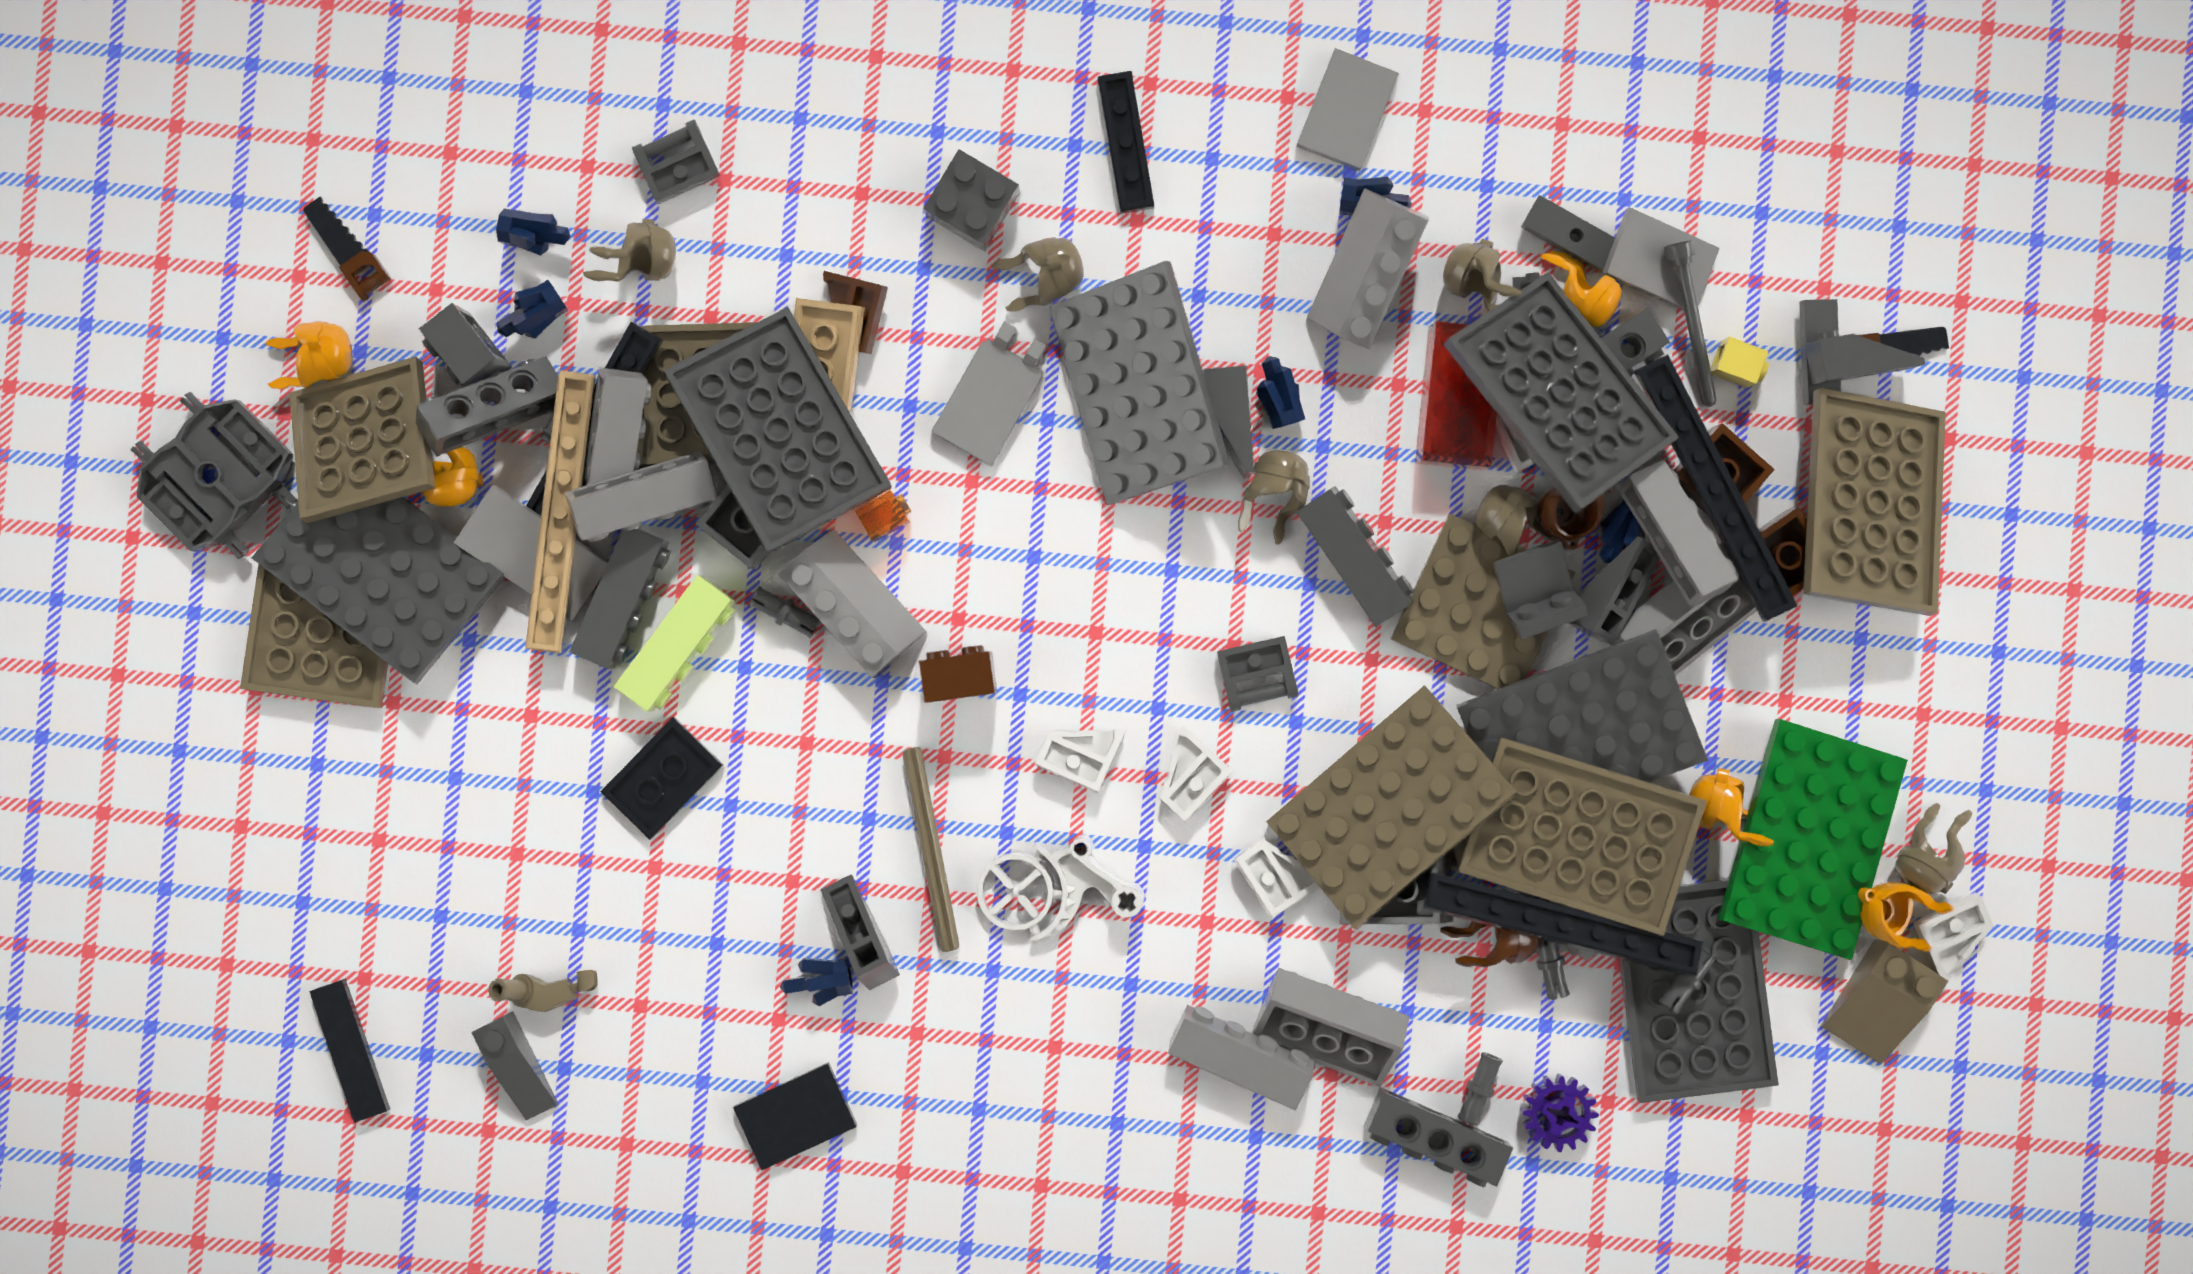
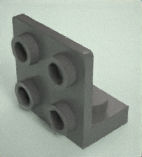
[1494,540,1588,639]

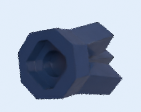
[1339,177,1412,216]
[496,208,571,256]
[497,280,569,339]
[1256,356,1306,429]
[1599,497,1645,563]
[780,958,853,1006]

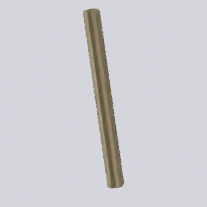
[902,747,960,952]

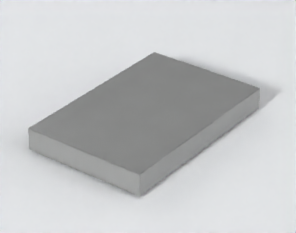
[1296,48,1399,171]
[1602,208,1720,310]

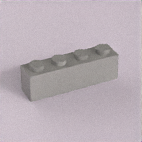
[582,367,651,487]
[564,451,717,541]
[1618,460,1738,608]
[1168,1004,1314,1111]

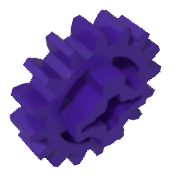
[1520,1074,1599,1152]

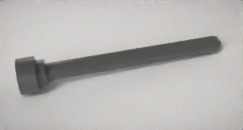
[1664,240,1717,407]

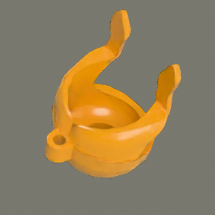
[1541,251,1622,327]
[265,321,353,389]
[422,447,484,507]
[1689,768,1774,846]
[1858,882,1954,952]

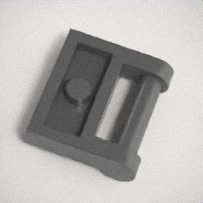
[632,119,721,204]
[1217,636,1299,712]

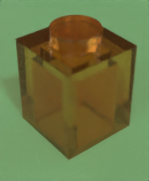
[855,490,912,543]

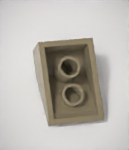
[1820,938,1948,1064]

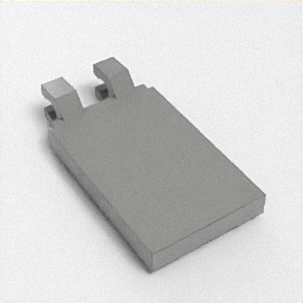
[931,321,1048,466]

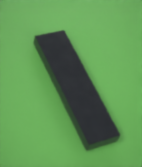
[1098,70,1155,214]
[309,978,390,1123]

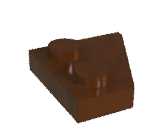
[823,271,888,355]

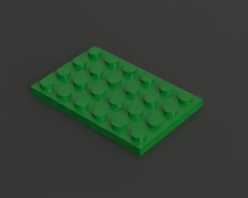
[1718,719,1908,960]

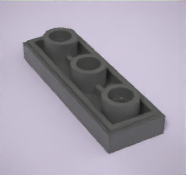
[1521,195,1615,273]
[1799,299,1841,405]

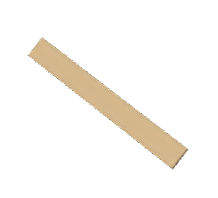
[525,370,596,653]

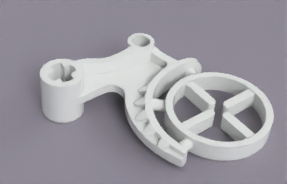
[977,835,1145,945]

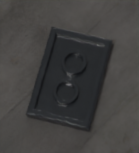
[600,717,724,840]
[733,1062,858,1171]

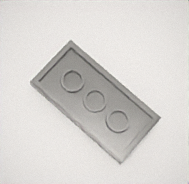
[454,485,608,621]

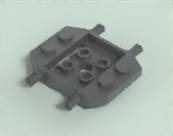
[130,392,298,559]

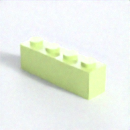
[613,575,736,712]

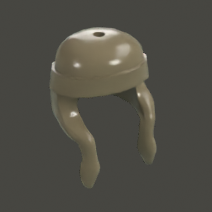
[583,218,676,282]
[991,237,1084,312]
[1443,239,1522,311]
[1238,450,1310,545]
[1476,485,1560,556]
[1895,803,1973,894]

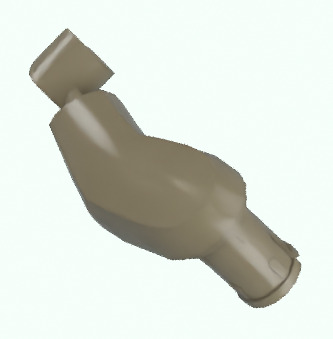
[488,970,598,1012]

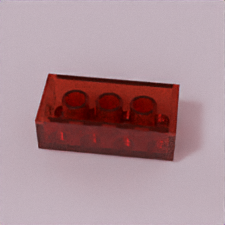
[1415,321,1497,471]

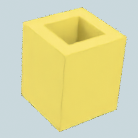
[1711,337,1769,388]

